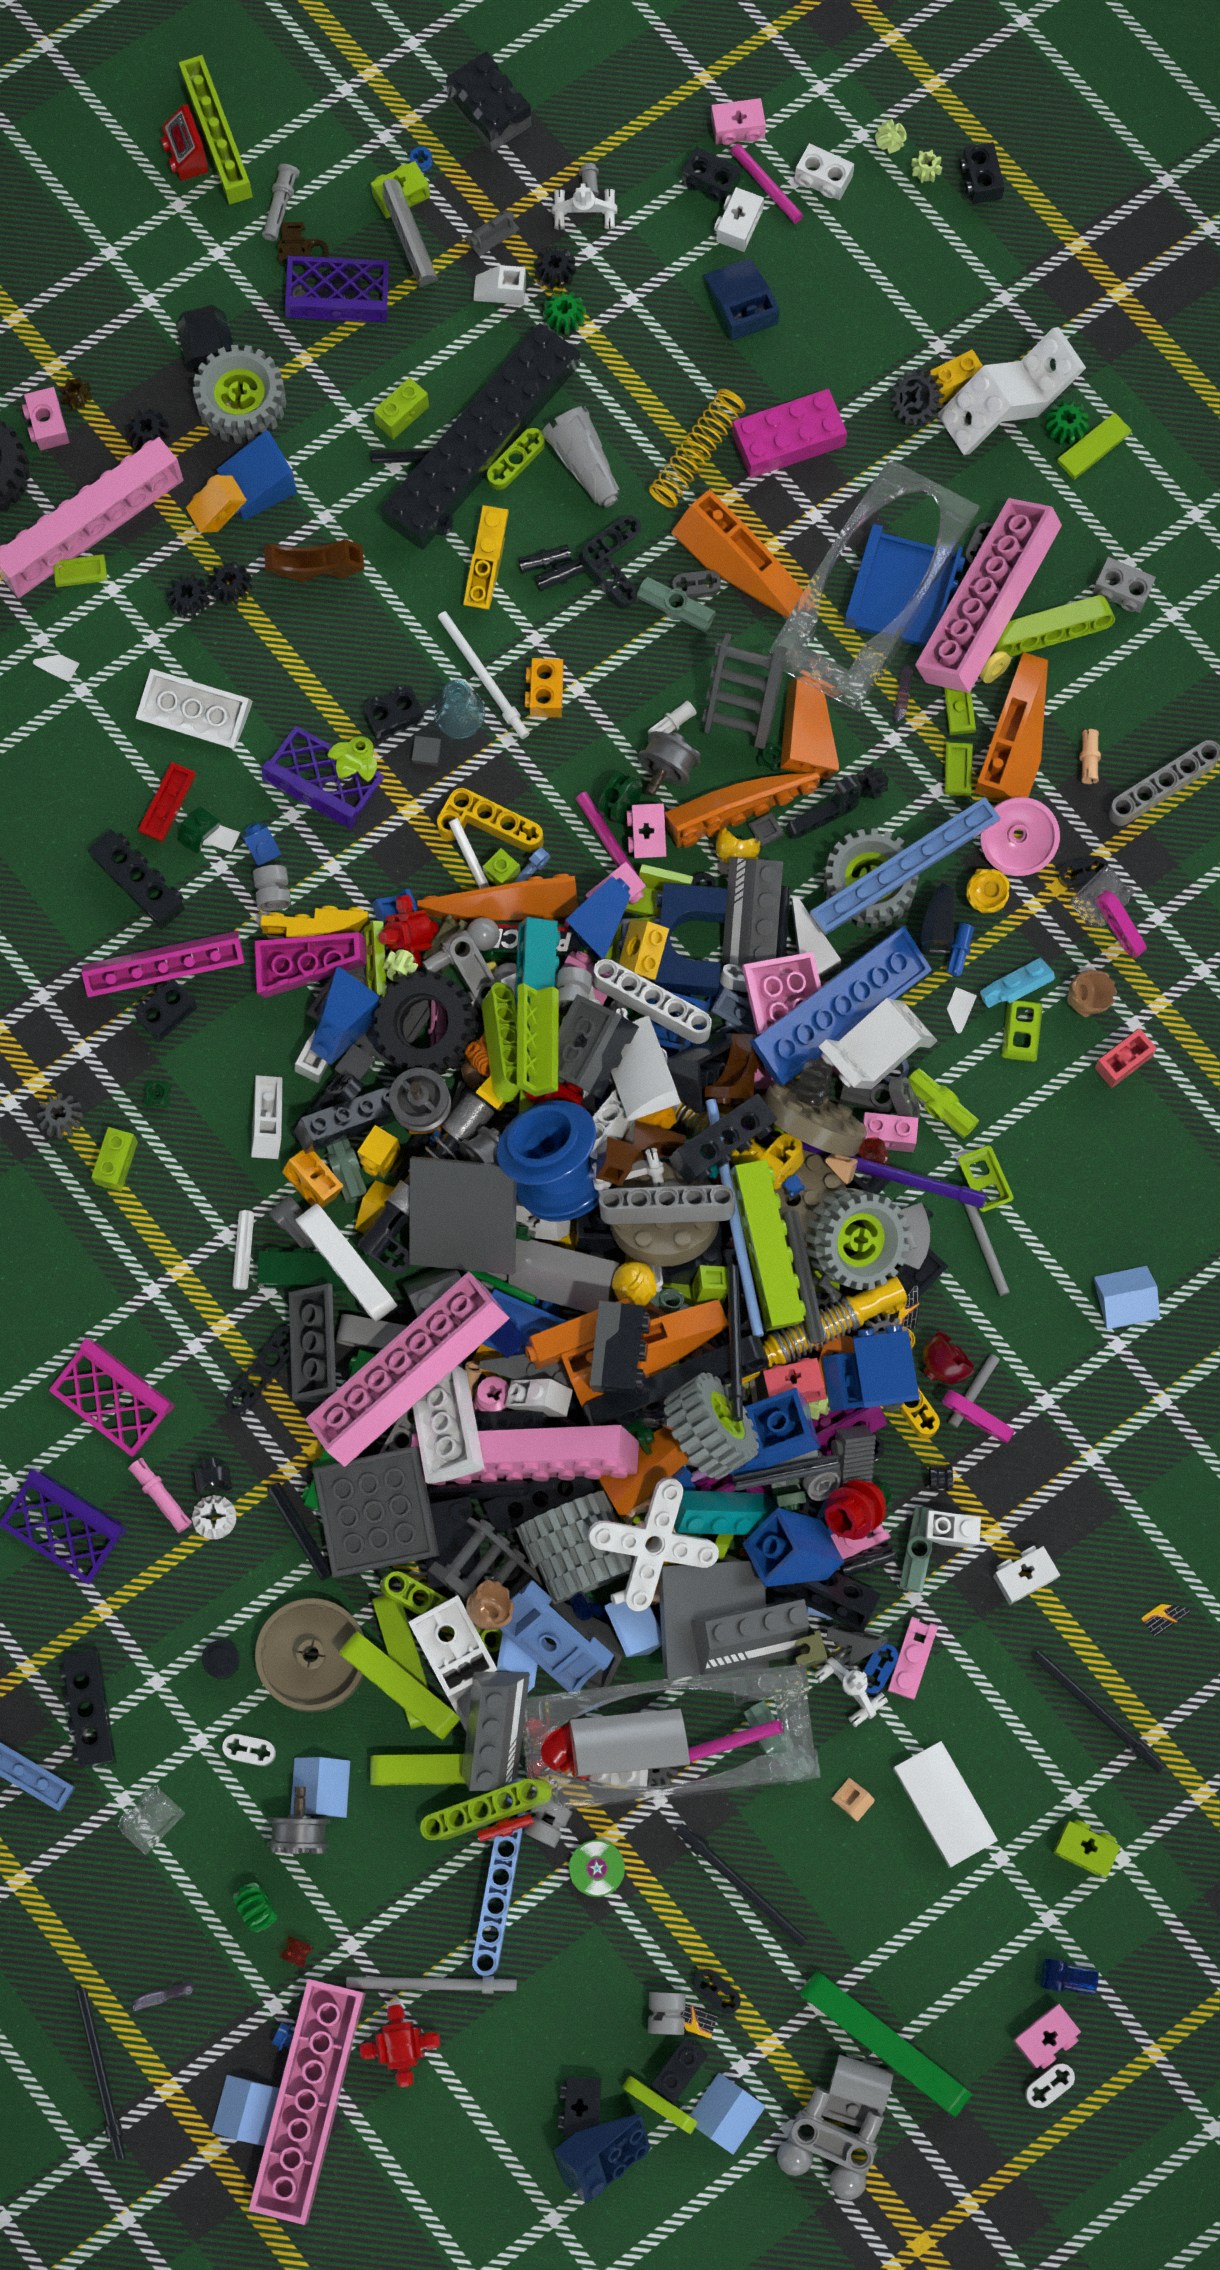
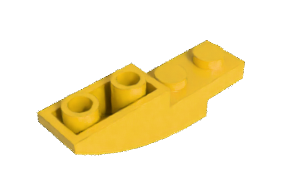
[463,505,509,610]
[261,906,370,938]

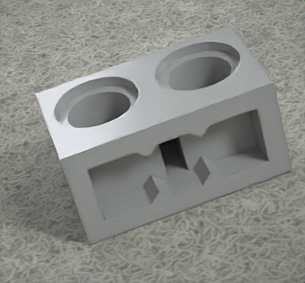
[1093,557,1156,613]

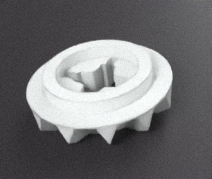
[192,1495,236,1539]

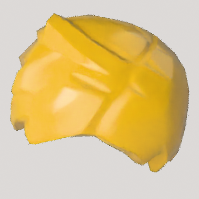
[716,827,760,865]
[966,869,1010,913]
[612,1261,657,1306]

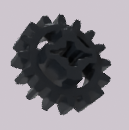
[891,369,945,426]

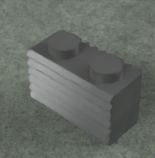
[831,1425,876,1487]

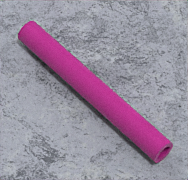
[730,144,803,224]
[576,792,639,877]
[688,1719,783,1762]

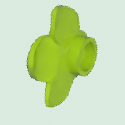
[328,736,377,782]

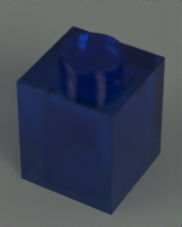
[489,1317,528,1359]

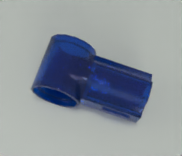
[1039,1958,1099,1996]

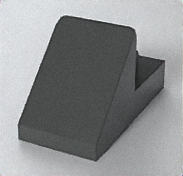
[826,1623,889,1667]

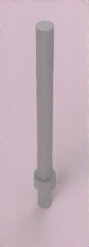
[346,1976,517,1994]

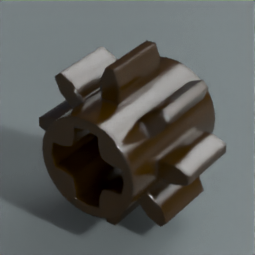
[60,377,92,410]

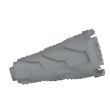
[542,406,620,508]

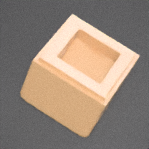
[825,1154,858,1184]
[831,1778,875,1821]

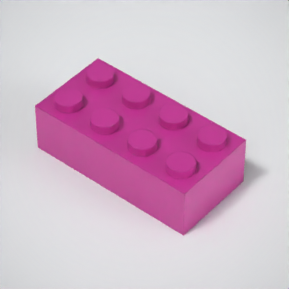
[732,389,847,479]

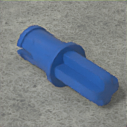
[946,923,974,976]

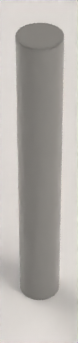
[948,1354,1000,1428]

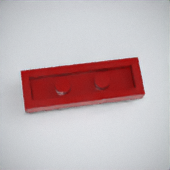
[138,762,197,843]

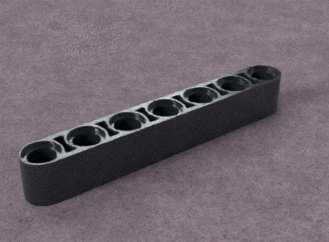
[582,1335,769,1427]

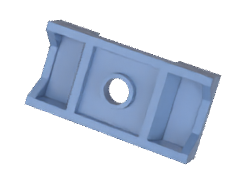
[499,1580,614,1696]

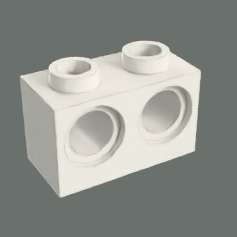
[795,143,854,200]

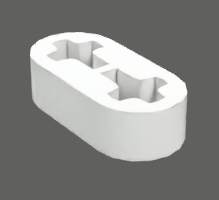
[719,964,748,992]
[223,1734,276,1766]
[1025,2064,1075,2108]

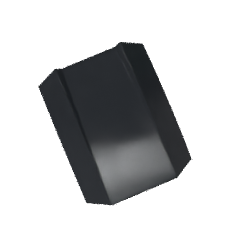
[176,305,234,373]
[919,883,954,956]

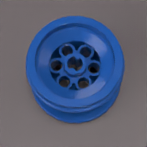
[497,1100,612,1222]

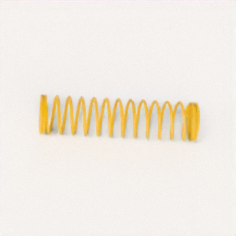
[649,389,746,508]

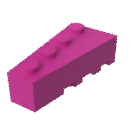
[255,932,367,999]

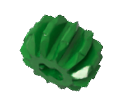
[543,290,586,335]
[1045,400,1089,445]
[233,1882,277,1933]

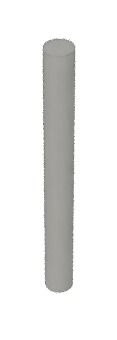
[964,1204,1010,1296]

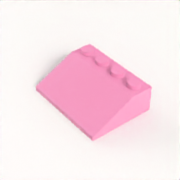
[742,952,824,1071]

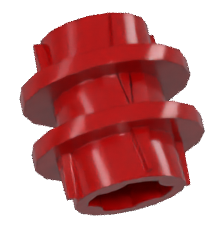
[824,1479,887,1540]

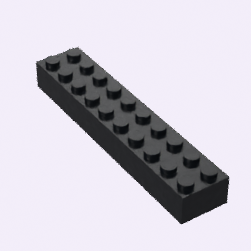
[381,323,580,550]

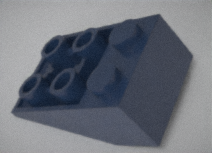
[704,258,779,341]
[554,2113,651,2204]

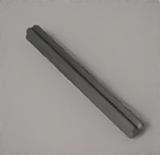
[784,1211,825,1344]

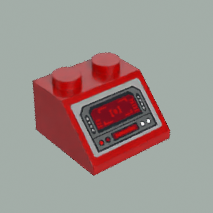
[160,104,209,181]

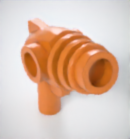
[465,1031,491,1076]

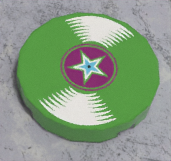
[569,1840,625,1897]

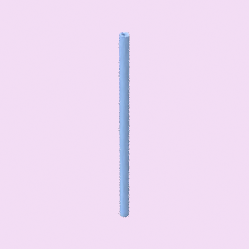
[705,1099,764,1337]

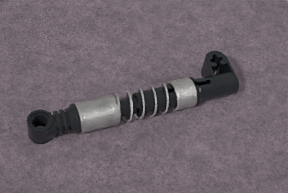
[356,1076,496,1274]

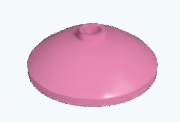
[980,797,1060,876]

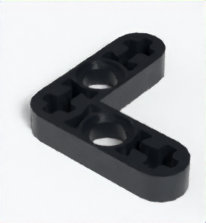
[579,515,641,609]
[786,774,862,839]
[289,1073,363,1141]

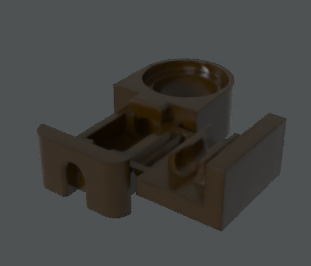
[278,222,329,266]

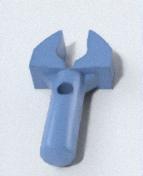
[511,847,551,883]

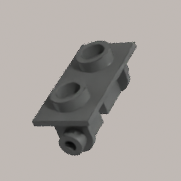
[464,210,520,257]

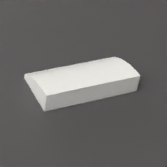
[136,669,253,749]
[611,1015,680,1121]
[413,1365,485,1484]
[893,1741,998,1868]

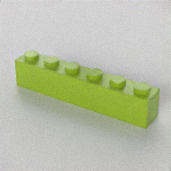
[179,55,253,205]
[730,1159,806,1331]

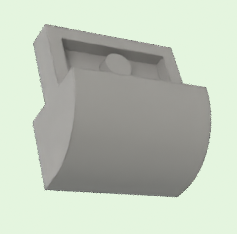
[822,2055,894,2128]

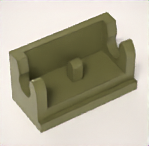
[421,914,468,975]
[793,1630,827,1671]

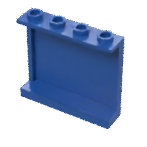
[844,524,966,647]

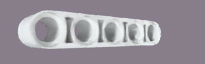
[593,959,711,1044]
[589,1048,668,1159]
[295,1203,397,1323]

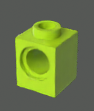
[483,848,521,886]
[692,1265,728,1306]

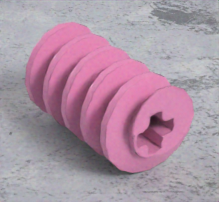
[472,1376,510,1413]

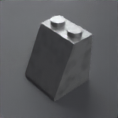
[402,1267,461,1318]

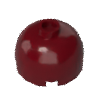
[923,1330,975,1385]

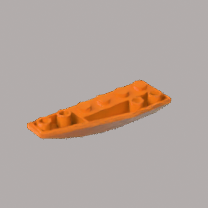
[671,489,815,624]
[975,652,1048,802]
[664,773,820,848]
[417,874,578,925]
[561,1299,729,1408]

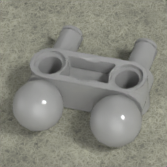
[422,917,516,1011]
[777,2086,884,2200]

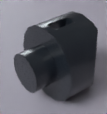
[193,1458,232,1495]
[202,1640,240,1679]

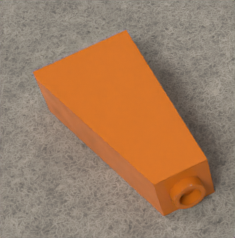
[780,673,839,780]
[525,1298,629,1370]
[599,1425,689,1519]

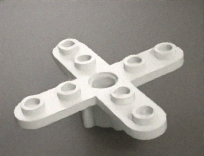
[587,1477,719,1611]

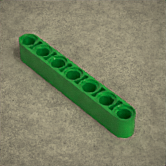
[798,1970,973,2118]

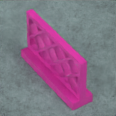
[49,1338,176,1457]

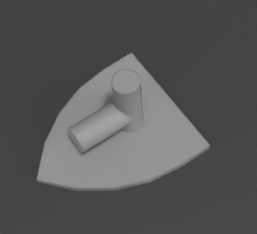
[898,1202,930,1270]

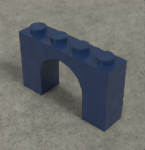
[649,883,727,997]

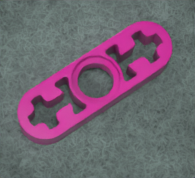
[1095,890,1147,958]
[941,1390,1015,1443]

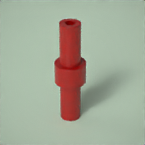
[477,1813,534,1842]

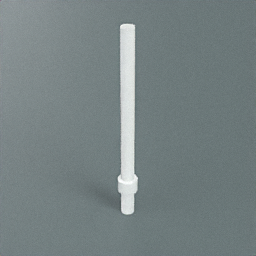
[438,611,530,739]

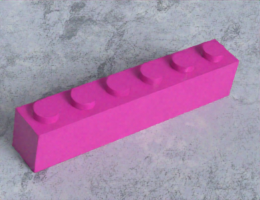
[81,931,245,997]

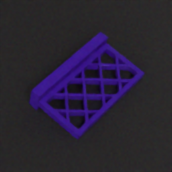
[285,256,389,323]
[262,725,384,830]
[0,1469,128,1585]

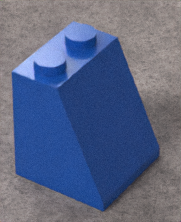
[216,430,297,521]
[564,876,631,961]
[310,967,379,1065]
[853,1324,920,1408]
[743,1508,844,1587]

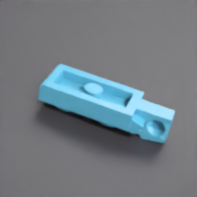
[980,957,1055,1008]

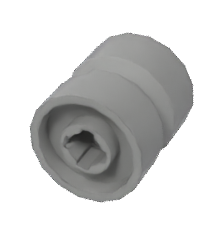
[253,865,291,911]
[556,967,593,1016]
[798,1450,840,1501]
[522,1800,573,1848]
[648,1992,686,2035]

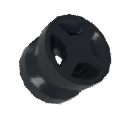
[929,1464,953,1492]

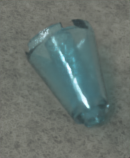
[433,680,485,739]

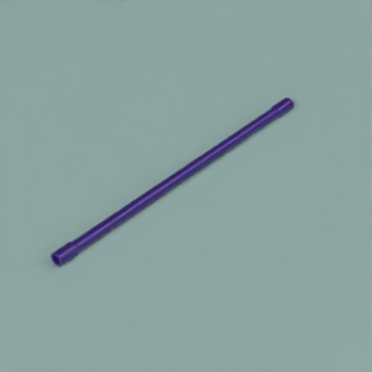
[741,1124,987,1209]

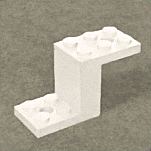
[938,327,1086,455]
[819,998,937,1089]
[408,1595,527,1733]

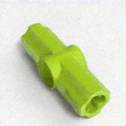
[908,1068,979,1139]

